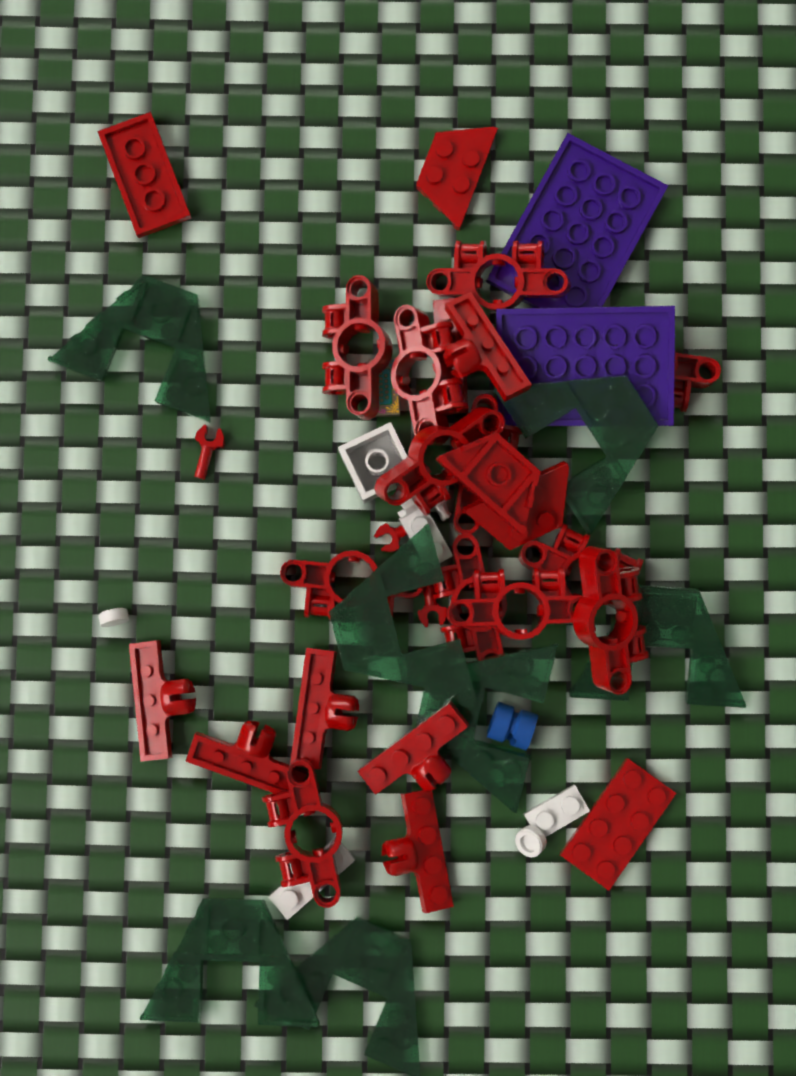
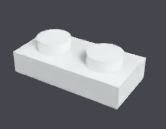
[523,784,590,837]

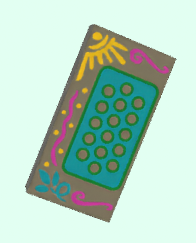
[369,358,400,417]

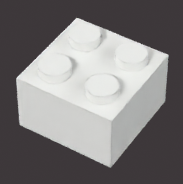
[338,422,408,504]

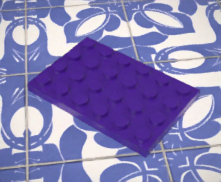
[486,133,668,308]
[496,306,675,426]

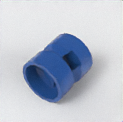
[486,701,538,751]

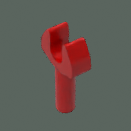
[194,424,225,480]
[374,523,407,553]
[417,573,447,628]

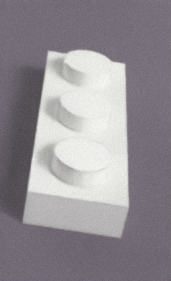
[268,837,355,920]

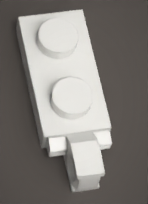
[397,498,453,570]

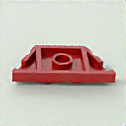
[416,126,498,231]
[435,432,541,535]
[462,461,569,550]

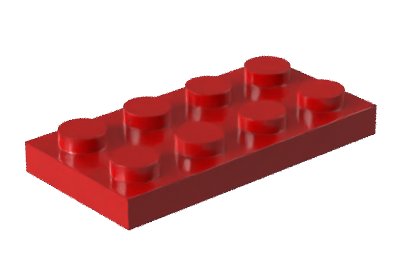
[97,112,192,238]
[559,758,676,891]

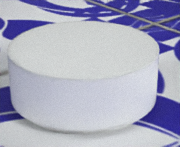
[98,608,129,627]
[515,825,547,857]

